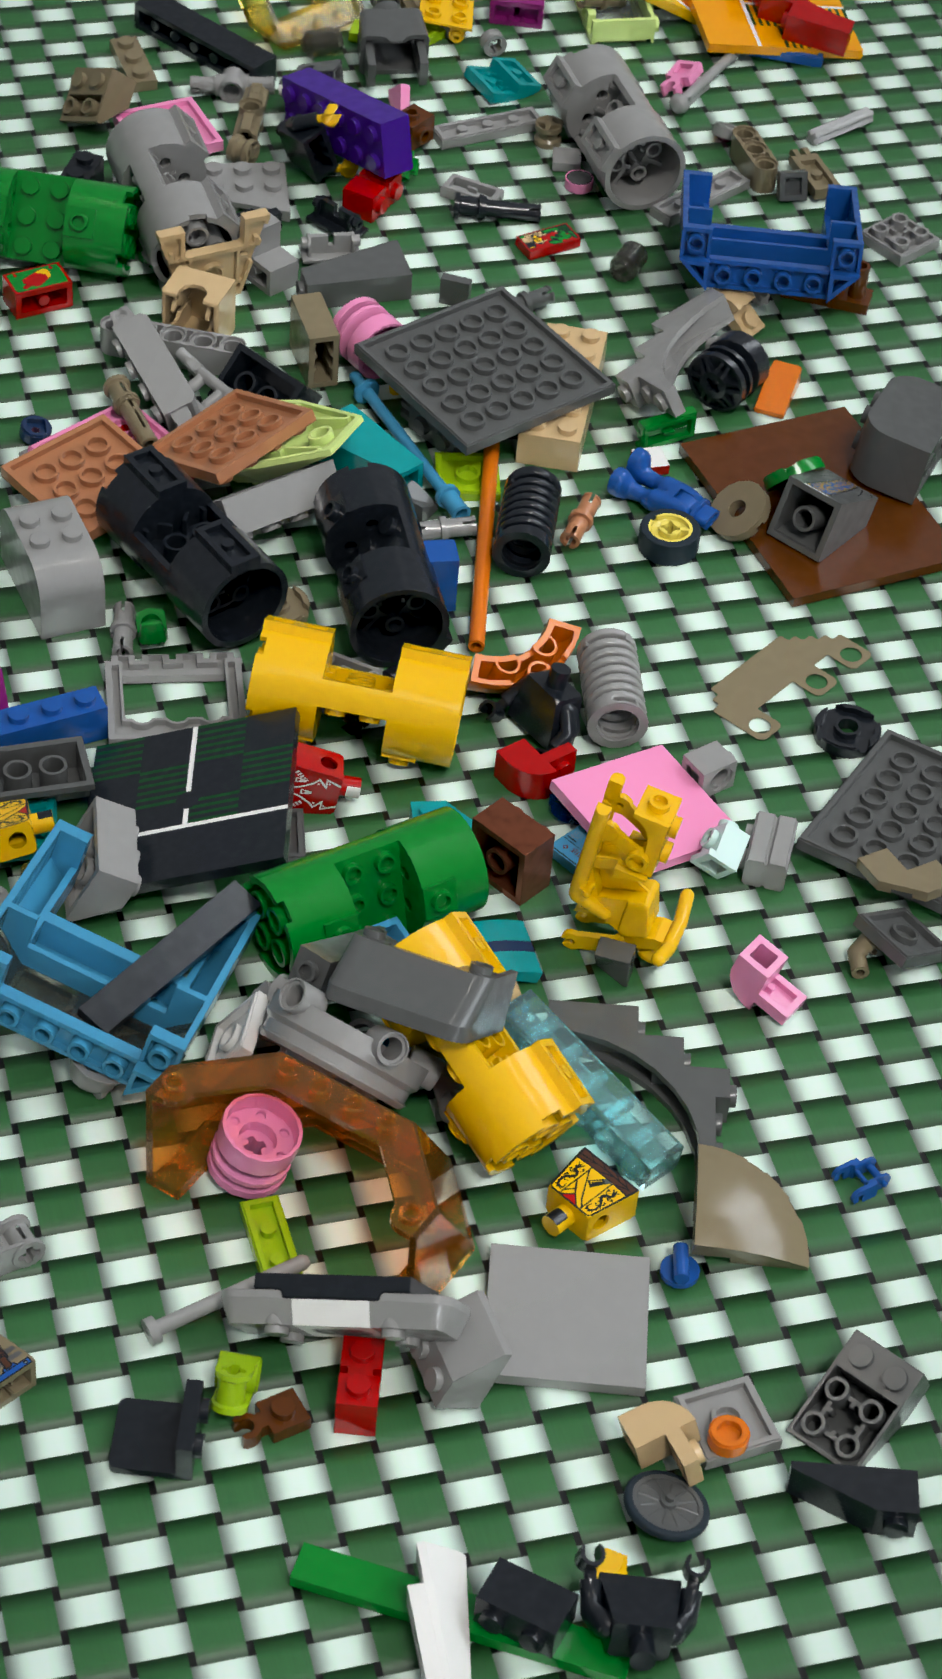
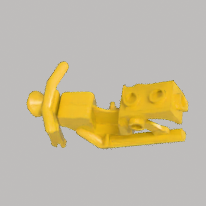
[561,772,694,967]

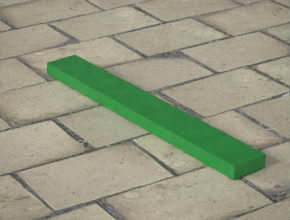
[289,1542,631,1679]

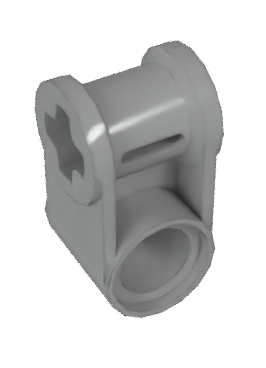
[0,1214,46,1276]

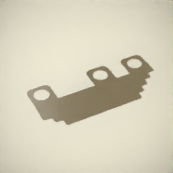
[711,635,871,740]

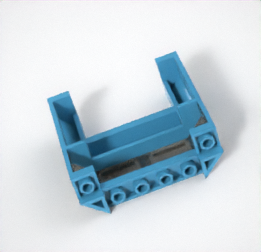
[0,819,261,1096]

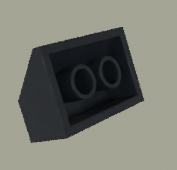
[207,343,323,404]

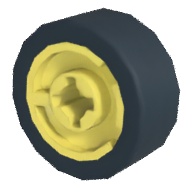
[638,509,701,566]

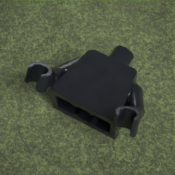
[479,662,582,754]
[574,1544,711,1671]

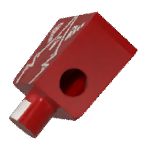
[292,742,362,814]

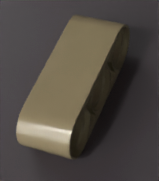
[729,125,779,194]

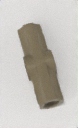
[233,82,269,140]

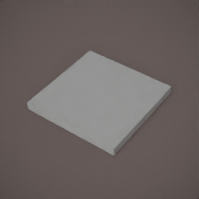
[487,1243,650,1397]

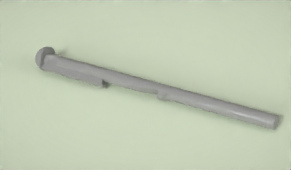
[669,53,741,114]

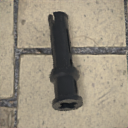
[453,192,541,223]

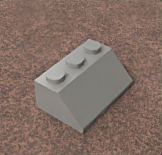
[65,796,142,922]

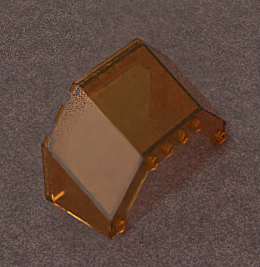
[146,1052,475,1294]

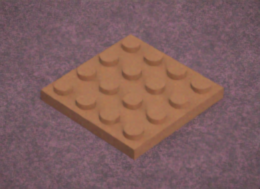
[151,389,316,485]
[0,414,143,540]

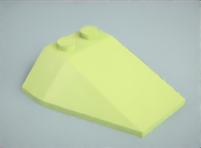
[232,400,364,485]

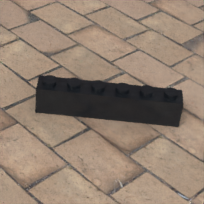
[135,0,277,80]

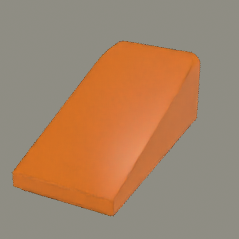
[754,360,802,419]

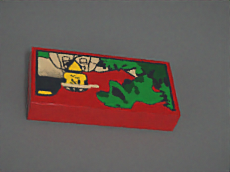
[515,223,581,260]

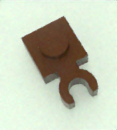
[232,1387,311,1449]

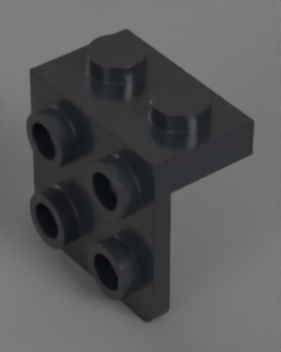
[109,1379,211,1480]

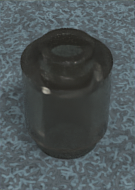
[301,26,343,58]
[610,241,648,282]

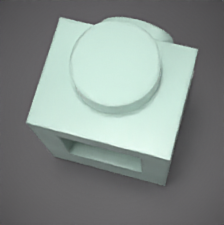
[689,819,750,879]

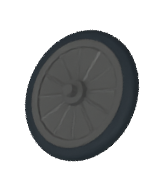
[623,1470,710,1542]

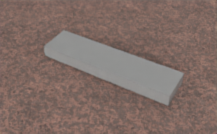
[433,107,540,150]
[649,167,750,228]

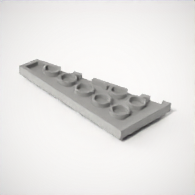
[112,161,291,222]

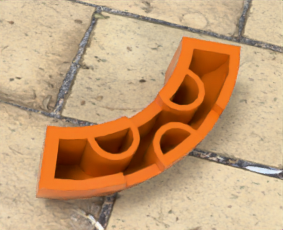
[467,618,581,693]

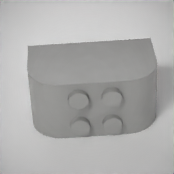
[0,495,106,640]

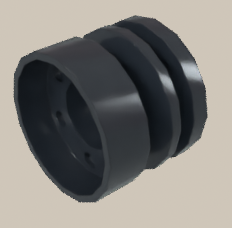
[688,330,770,412]

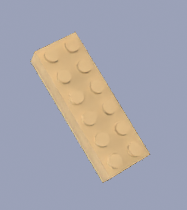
[515,323,608,472]

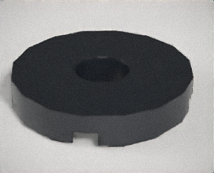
[813,704,882,759]

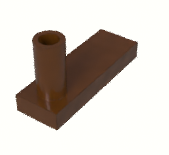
[780,260,874,316]

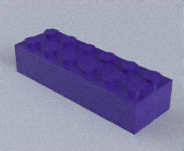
[281,67,413,179]

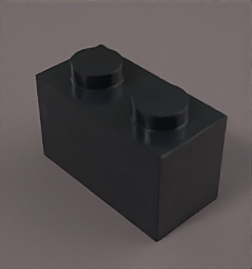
[473,1557,579,1659]

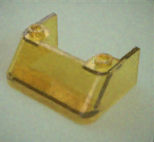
[238,0,364,50]

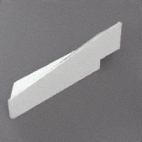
[407,1541,471,1679]

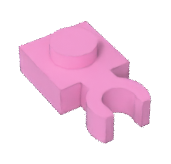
[660,60,704,96]

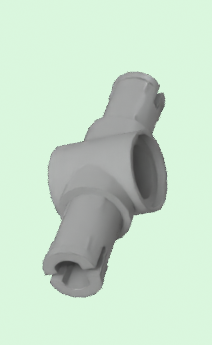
[190,67,275,103]

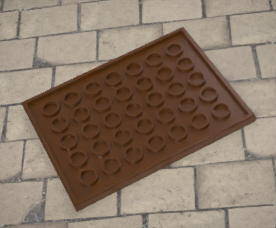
[679,407,942,607]

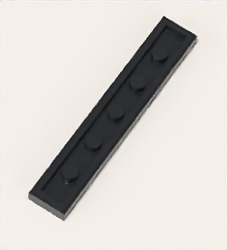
[77,880,262,1035]

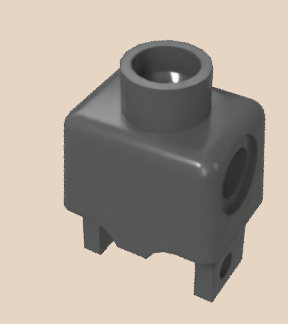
[357,0,430,87]

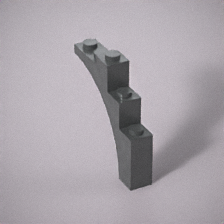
[546,1000,737,1172]

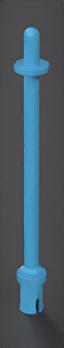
[349,371,471,518]

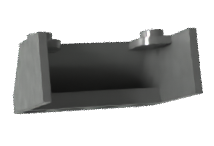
[325,925,518,1044]

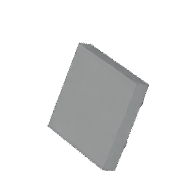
[862,212,940,267]

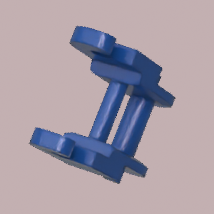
[831,1156,891,1204]

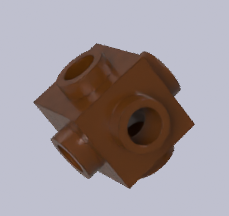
[401,104,435,150]

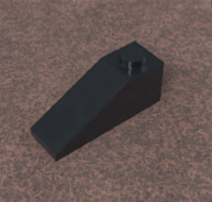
[786,1461,920,1538]

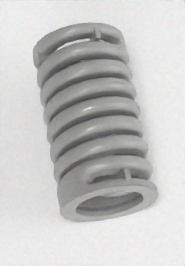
[576,628,649,748]

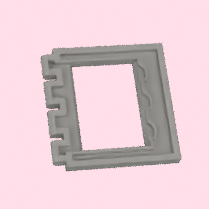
[104,652,247,744]

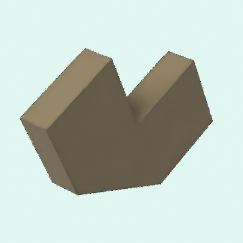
[856,848,942,902]

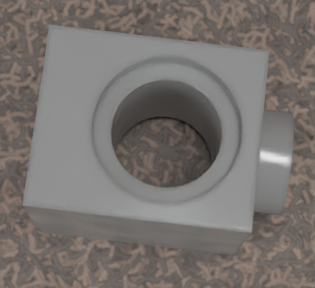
[682,740,737,796]

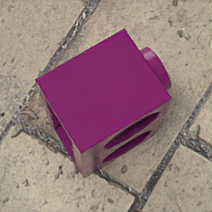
[489,0,546,29]

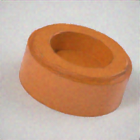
[707,1415,750,1458]

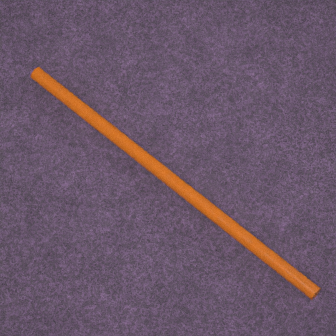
[468,442,500,653]

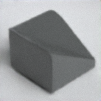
[407,480,439,522]
[595,936,637,987]

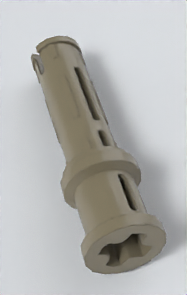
[103,374,158,448]

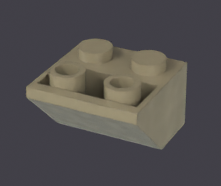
[60,67,137,124]

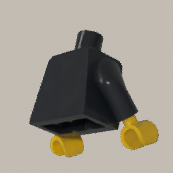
[276,103,359,183]

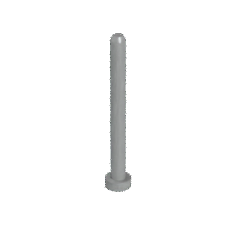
[141,1254,311,1346]

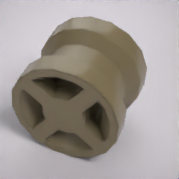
[534,115,563,150]
[226,133,260,163]

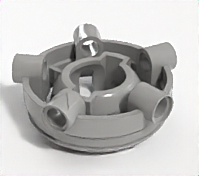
[259,973,446,1110]

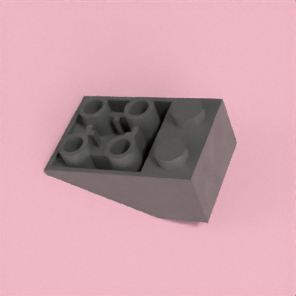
[786,1329,930,1466]

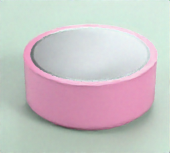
[565,170,594,195]

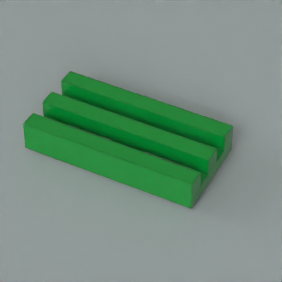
[635,406,697,448]

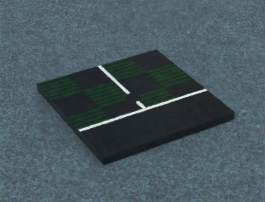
[88,707,300,894]

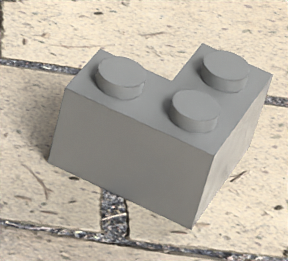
[237,207,299,297]

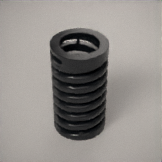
[492,466,562,578]

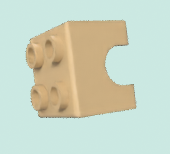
[162,265,236,335]

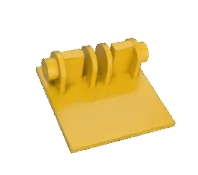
[419,0,474,43]

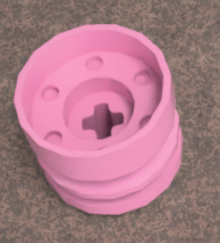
[333,297,402,379]
[206,1093,303,1199]

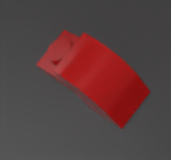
[494,738,577,800]

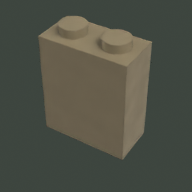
[289,292,340,388]

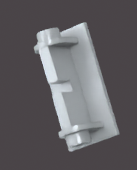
[299,231,361,264]

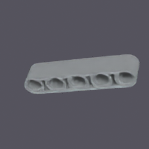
[100,315,247,376]

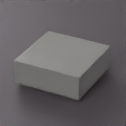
[552,147,581,172]

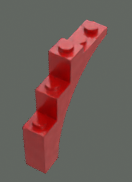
[746,0,855,57]

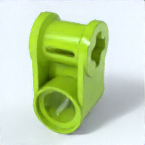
[211,1350,263,1416]

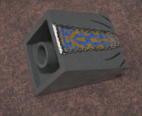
[766,469,878,562]

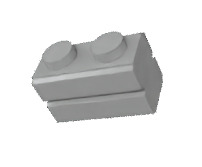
[738,811,798,892]

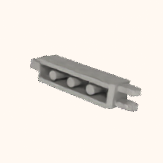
[110,305,201,432]

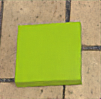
[434,452,501,502]

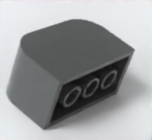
[850,376,942,505]

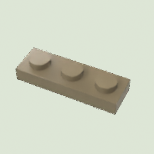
[109,36,158,93]

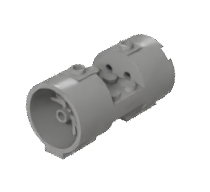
[542,44,686,210]
[106,104,240,284]

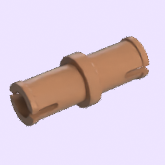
[560,492,601,549]

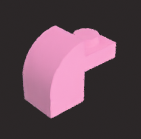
[730,934,807,1025]

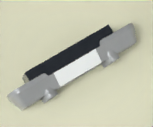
[221,1273,471,1349]

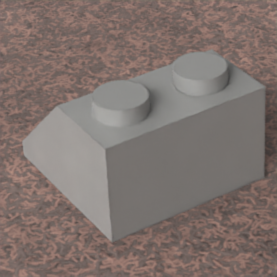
[410,1290,512,1409]

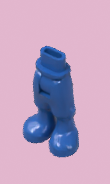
[607,447,720,530]

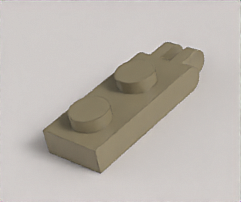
[789,147,840,200]

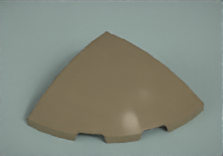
[691,1144,809,1270]

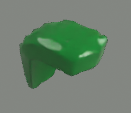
[136,608,168,646]

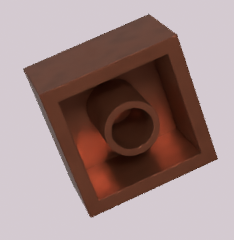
[472,797,555,906]

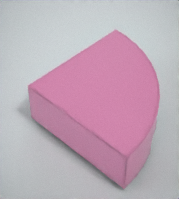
[388,83,410,110]

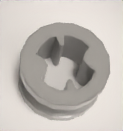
[480,28,507,57]

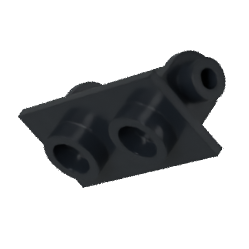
[306,195,369,236]

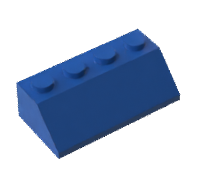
[0,686,108,747]

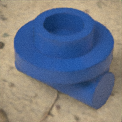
[660,1242,700,1289]

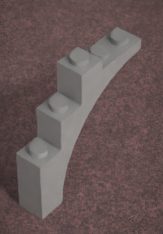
[615,288,735,418]

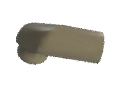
[847,933,881,979]

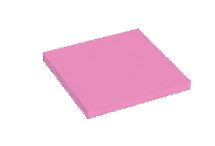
[549,745,730,873]

